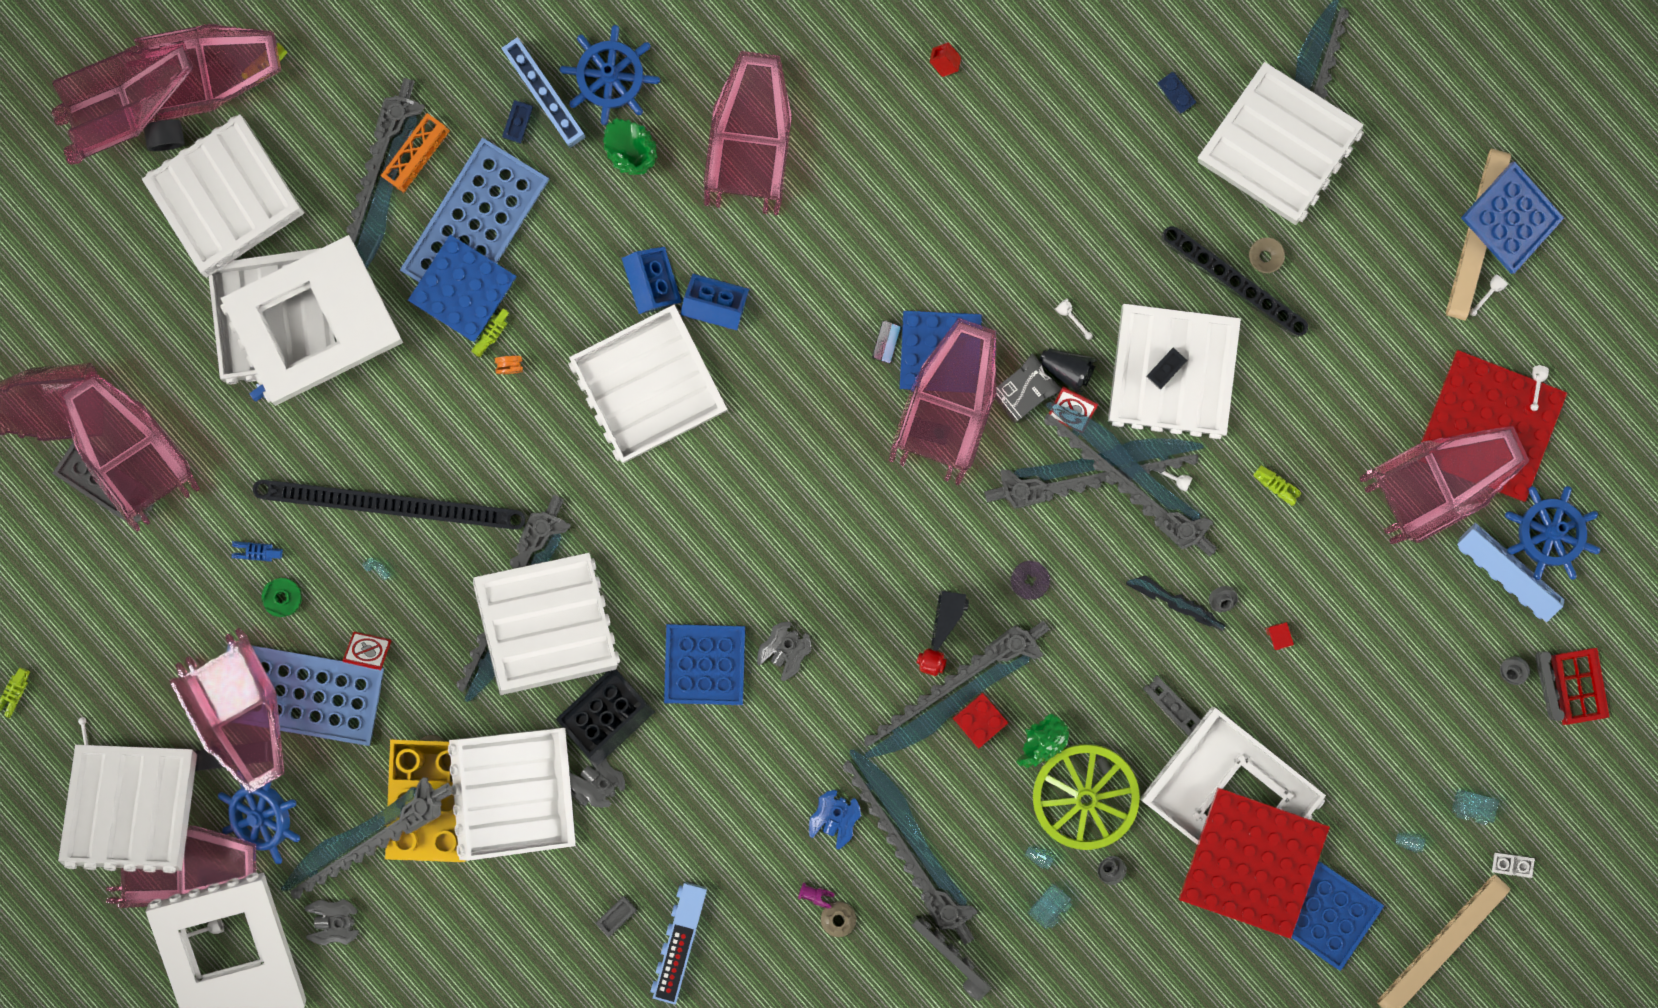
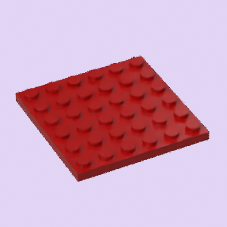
[1416,350,1567,502]
[1178,787,1330,939]

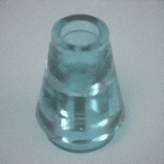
[1395,833,1425,854]
[1025,845,1055,870]

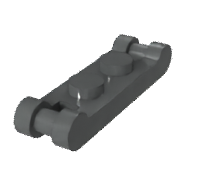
[1535,651,1564,721]
[1143,675,1201,736]

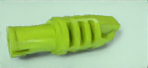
[471,308,509,358]

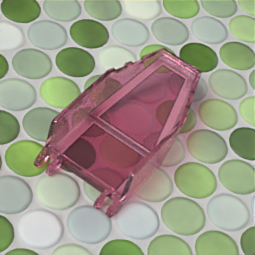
[125,24,282,123]
[52,41,194,165]
[703,51,792,215]
[889,318,996,485]
[59,372,200,532]
[1359,426,1529,544]
[169,628,285,793]
[106,825,256,908]

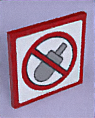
[1049,387,1098,433]
[343,632,392,670]

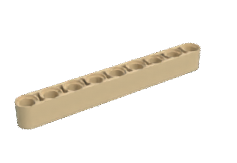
[1446,148,1511,321]
[1377,874,1510,1008]

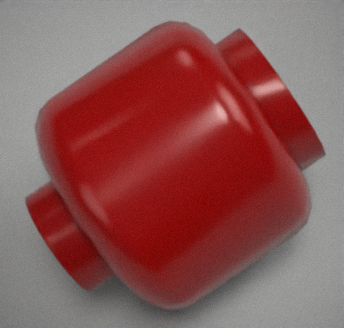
[916,648,947,676]

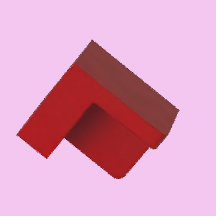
[929,42,961,77]
[1265,622,1294,650]

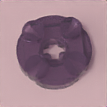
[1010,561,1050,600]

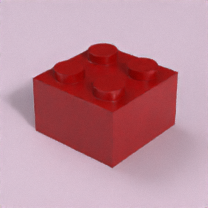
[952,692,1008,749]

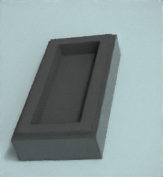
[595,896,638,937]

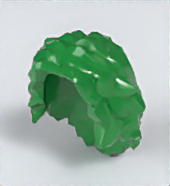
[603,118,658,175]
[1016,713,1069,769]

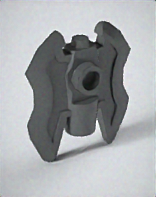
[757,622,811,681]
[569,756,625,808]
[305,899,359,946]

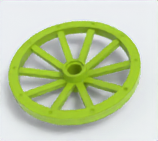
[1033,744,1140,850]

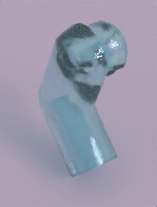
[363,558,391,581]

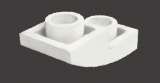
[1492,852,1535,878]

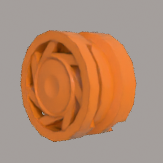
[495,356,523,374]

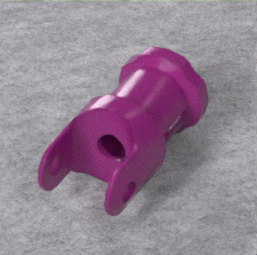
[798,882,835,909]

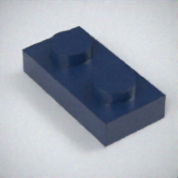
[1157,71,1196,115]
[502,100,533,144]

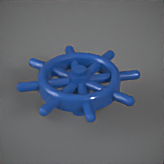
[559,25,660,125]
[1505,486,1600,580]
[218,770,300,864]

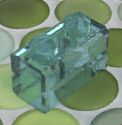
[1452,789,1499,825]
[1027,883,1072,929]

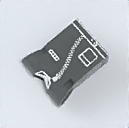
[990,353,1061,423]

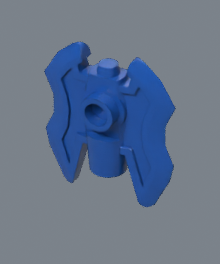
[809,790,861,849]

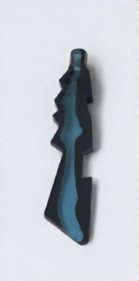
[1126,575,1226,631]

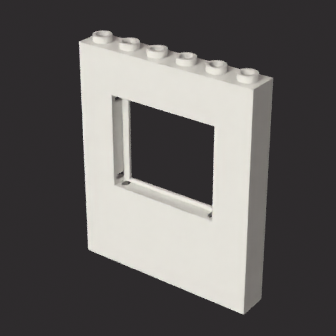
[220,235,403,406]
[1140,706,1326,844]
[146,873,306,1008]

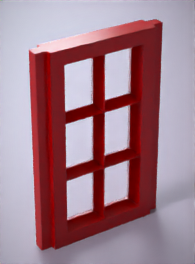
[1551,648,1610,725]

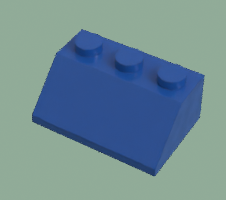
[622,247,682,314]
[681,274,749,330]

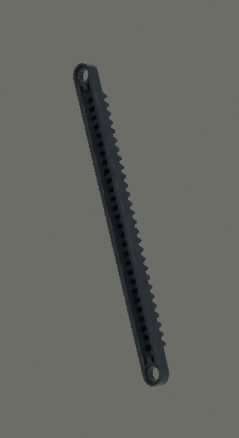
[253,480,526,530]

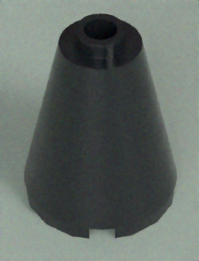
[1040,348,1097,394]

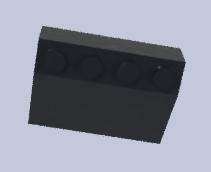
[930,591,969,651]
[556,669,655,765]

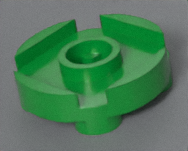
[261,578,302,617]

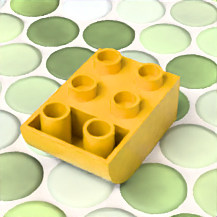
[385,740,467,862]

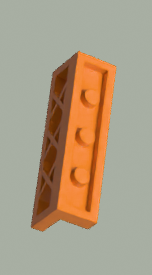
[380,113,450,193]

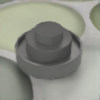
[1208,586,1238,612]
[1500,656,1530,685]
[1097,856,1127,885]

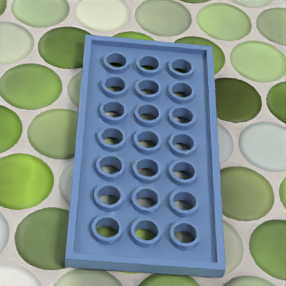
[400,138,549,282]
[216,642,384,746]

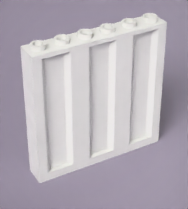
[1198,62,1364,225]
[142,115,304,278]
[209,248,337,384]
[1108,304,1241,439]
[568,305,728,463]
[473,553,620,695]
[448,728,576,861]
[58,745,197,873]

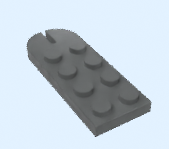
[52,441,154,523]
[911,916,992,1001]

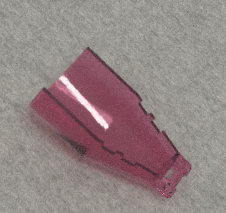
[0,362,104,441]

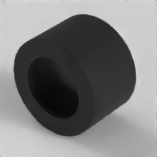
[143,119,185,151]

